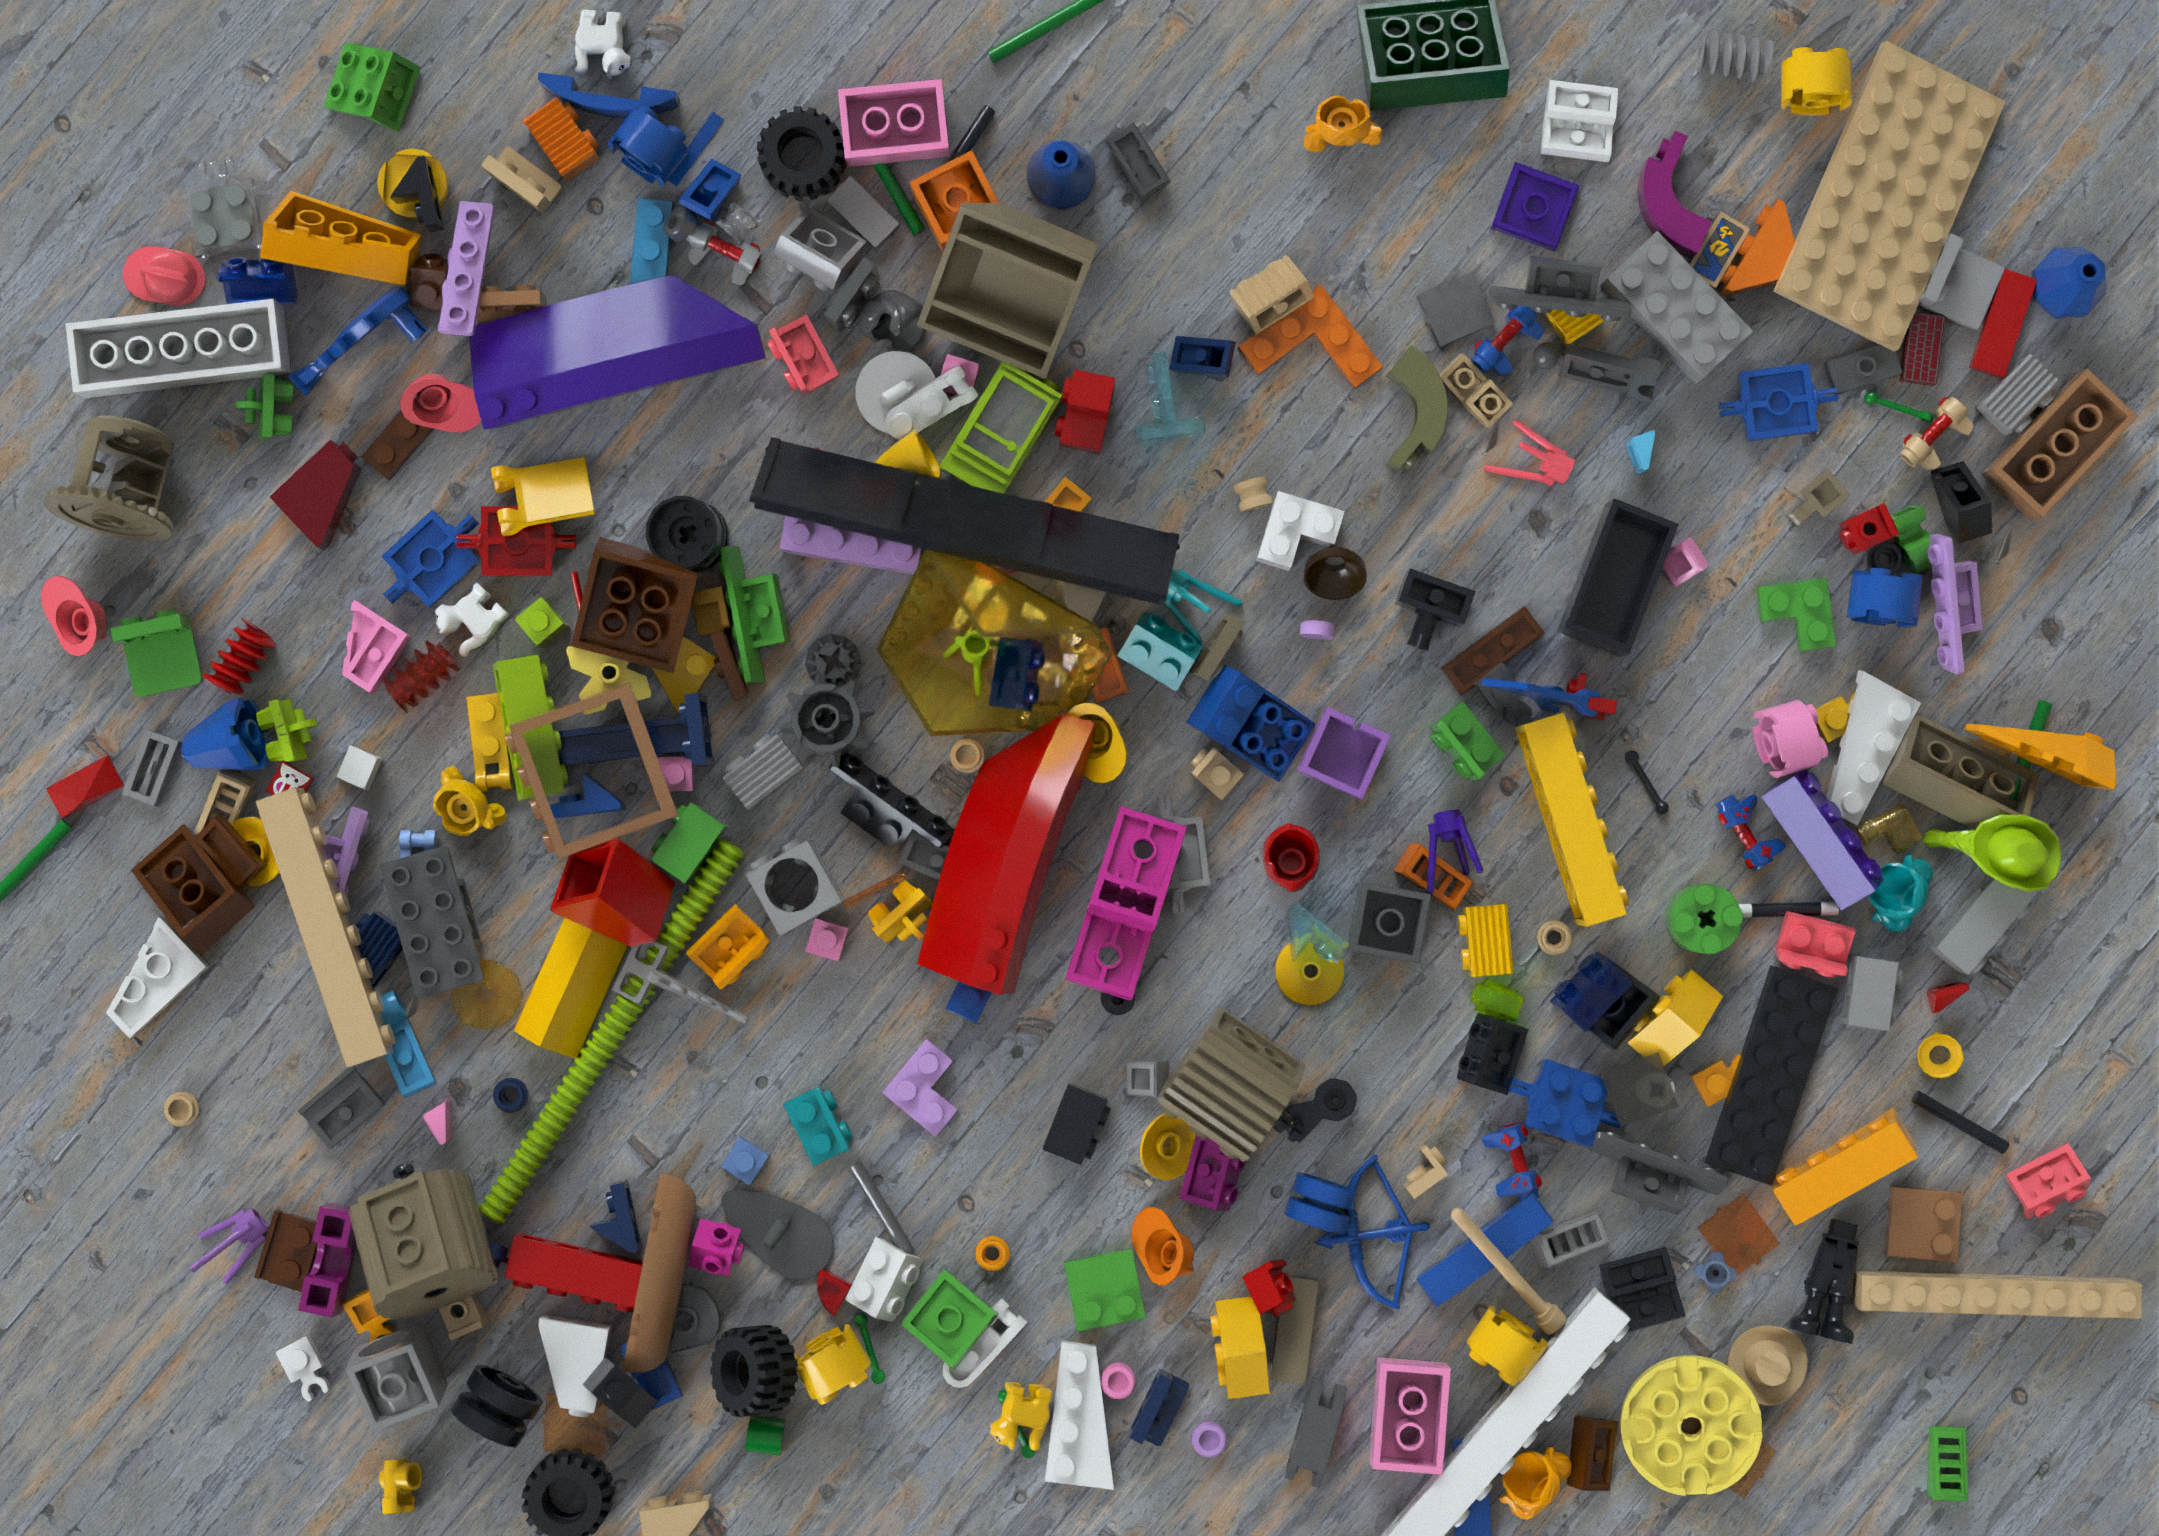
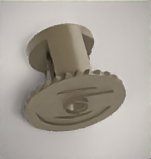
[44,416,174,542]

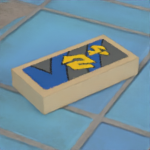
[1689,212,1750,289]

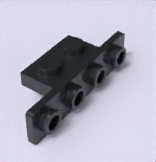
[829,753,955,853]

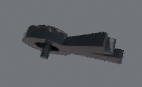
[1284,1078,1357,1143]

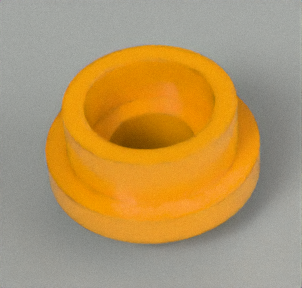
[975,1236,1010,1271]

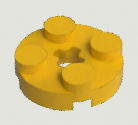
[377,149,449,220]

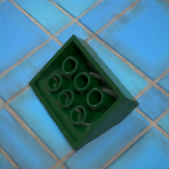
[1357,0,1510,111]

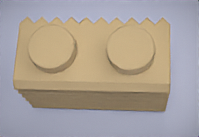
[1229,255,1314,335]

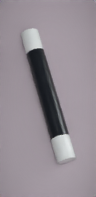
[1739,902,1839,918]

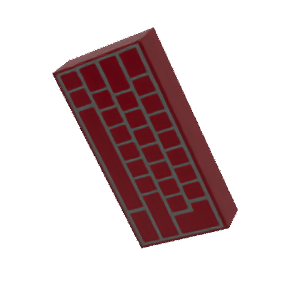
[1899,312,1945,386]

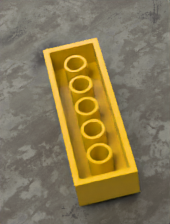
[1514,712,1629,927]

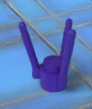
[1427,809,1483,894]

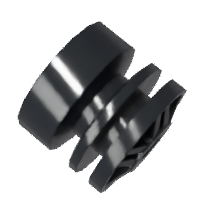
[645,496,730,573]

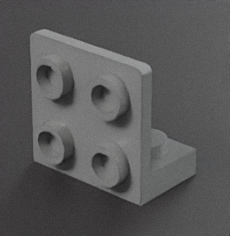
[1918,233,2004,330]

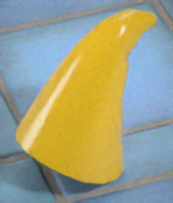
[874,429,941,479]

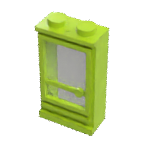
[939,361,1062,494]

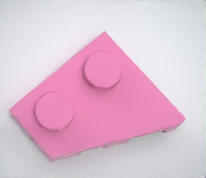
[342,600,412,694]

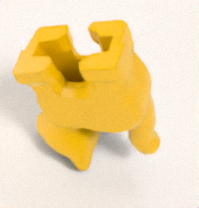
[989,1381,1053,1451]

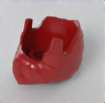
[1262,823,1320,892]

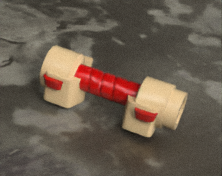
[1899,397,1973,471]

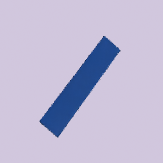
[668,112,724,187]

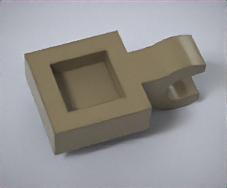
[1787,469,1851,526]

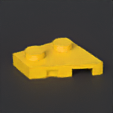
[652,636,716,713]

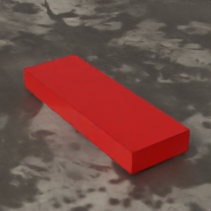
[1969,269,2037,379]

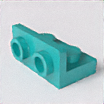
[783,1085,854,1166]

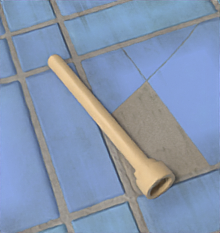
[1451,1208,1566,1335]

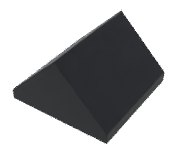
[1568,961,1661,1051]

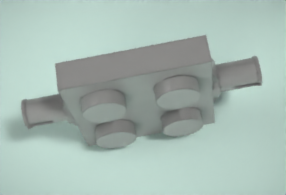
[1135,796,1211,914]

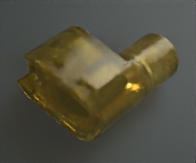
[1855,803,1922,854]

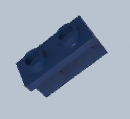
[1129,1368,1189,1446]

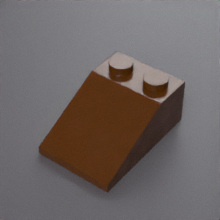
[131,824,255,953]

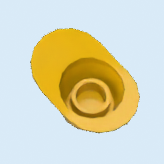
[1067,702,1127,783]

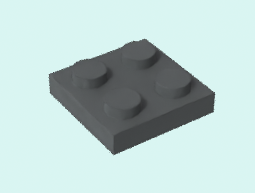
[824,257,880,333]

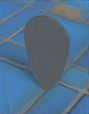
[721,1189,833,1280]

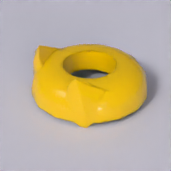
[1917,1032,1964,1078]

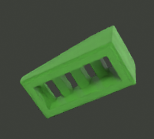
[1927,1426,1968,1501]

